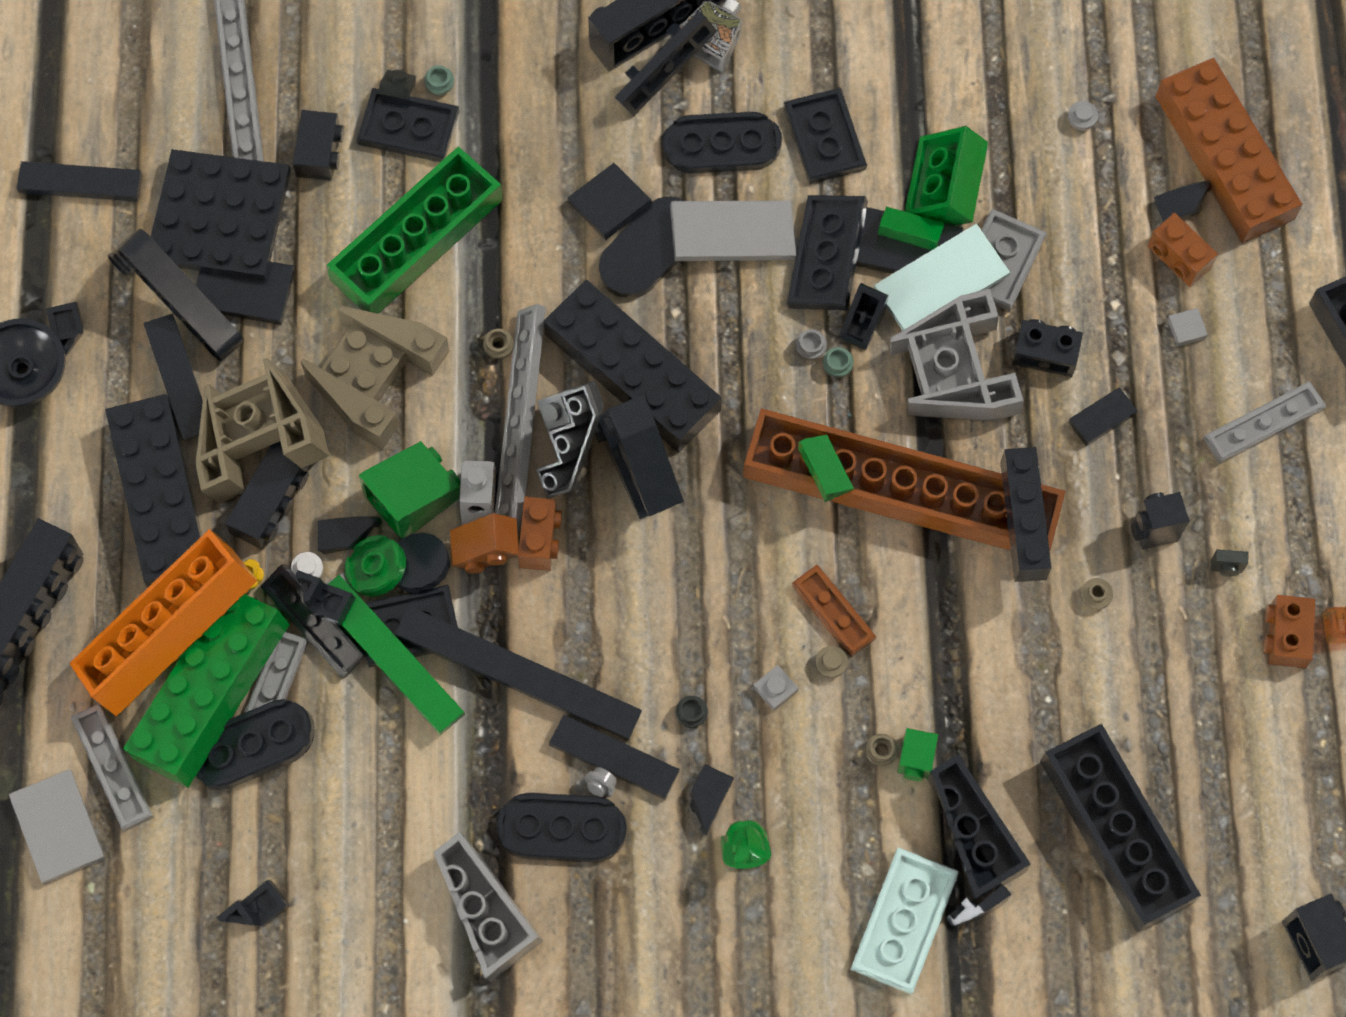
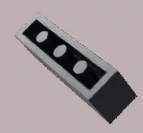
[225,441,317,549]
[1000,447,1052,582]

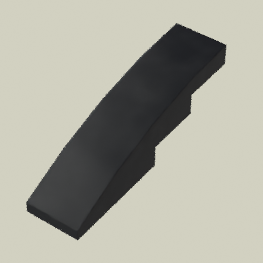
[143,313,203,440]

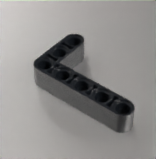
[107,229,244,362]

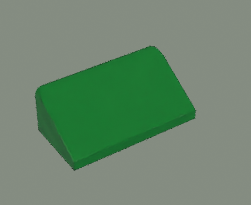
[877,206,944,250]
[798,435,854,502]

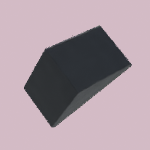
[838,283,889,350]

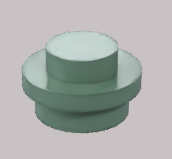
[424,65,454,95]
[823,347,854,377]

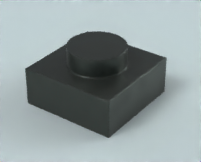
[379,70,416,100]
[1211,549,1249,576]

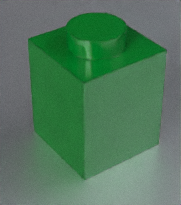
[897,728,938,781]

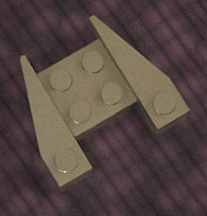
[301,306,449,450]
[196,358,329,504]

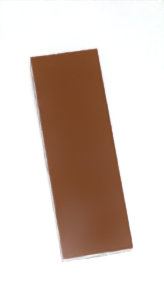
[792,564,876,658]

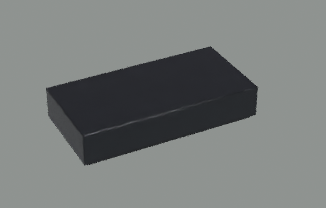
[1068,387,1138,446]

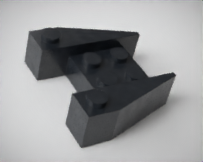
[595,395,684,519]

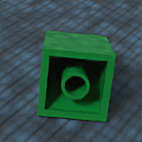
[358,441,461,539]

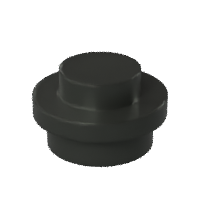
[676,696,708,728]

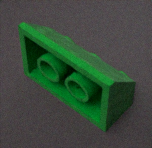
[905,126,988,226]

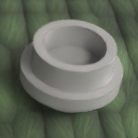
[1068,101,1098,130]
[796,330,827,360]
[585,767,617,797]

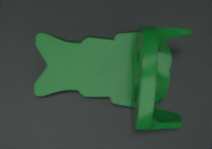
[721,820,771,869]

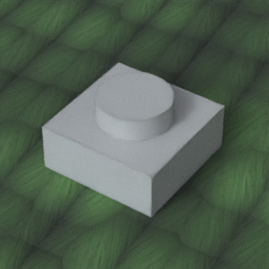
[753,665,799,711]

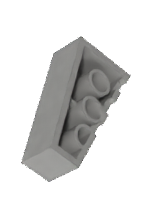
[433,832,543,982]

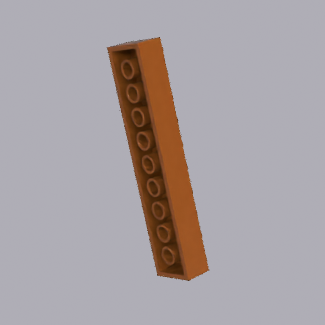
[743,408,1066,551]

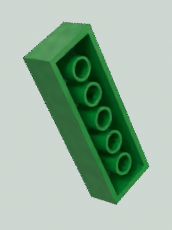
[326,146,503,314]
[123,594,290,788]

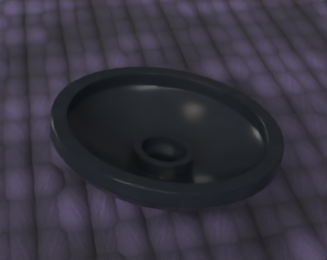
[0,318,66,407]

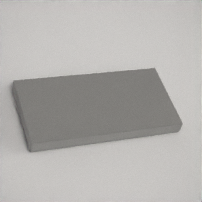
[670,201,796,261]

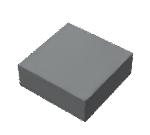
[1167,308,1208,347]

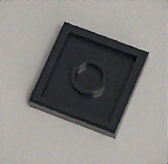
[567,163,653,240]

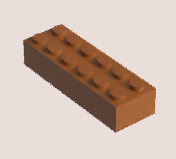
[1155,57,1303,243]

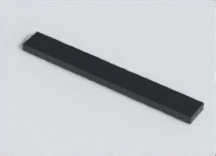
[395,606,642,741]

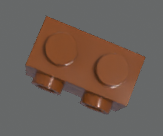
[1147,213,1218,287]
[518,497,562,571]
[450,513,519,574]
[1263,594,1316,669]

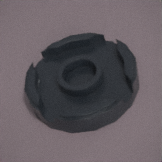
[396,532,450,593]

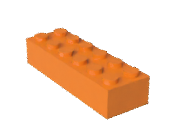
[69,529,257,716]

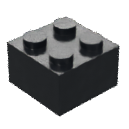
[1281,893,1346,982]

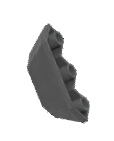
[536,381,604,499]

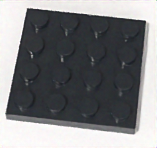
[151,149,291,280]

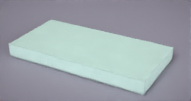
[874,223,1010,331]
[850,847,959,995]

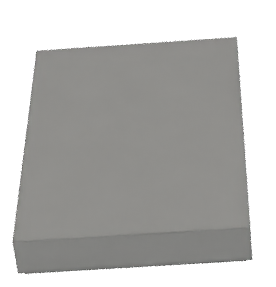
[981,209,1047,312]
[9,769,106,885]

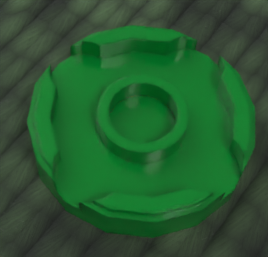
[344,535,406,597]

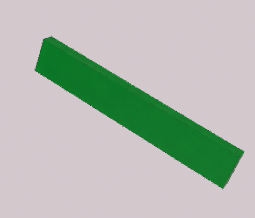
[328,575,465,736]

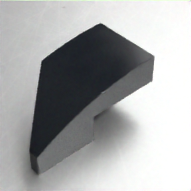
[1154,180,1212,222]
[46,302,84,357]
[318,516,382,554]
[296,570,356,626]
[690,764,734,836]
[216,880,290,927]
[945,884,1011,927]

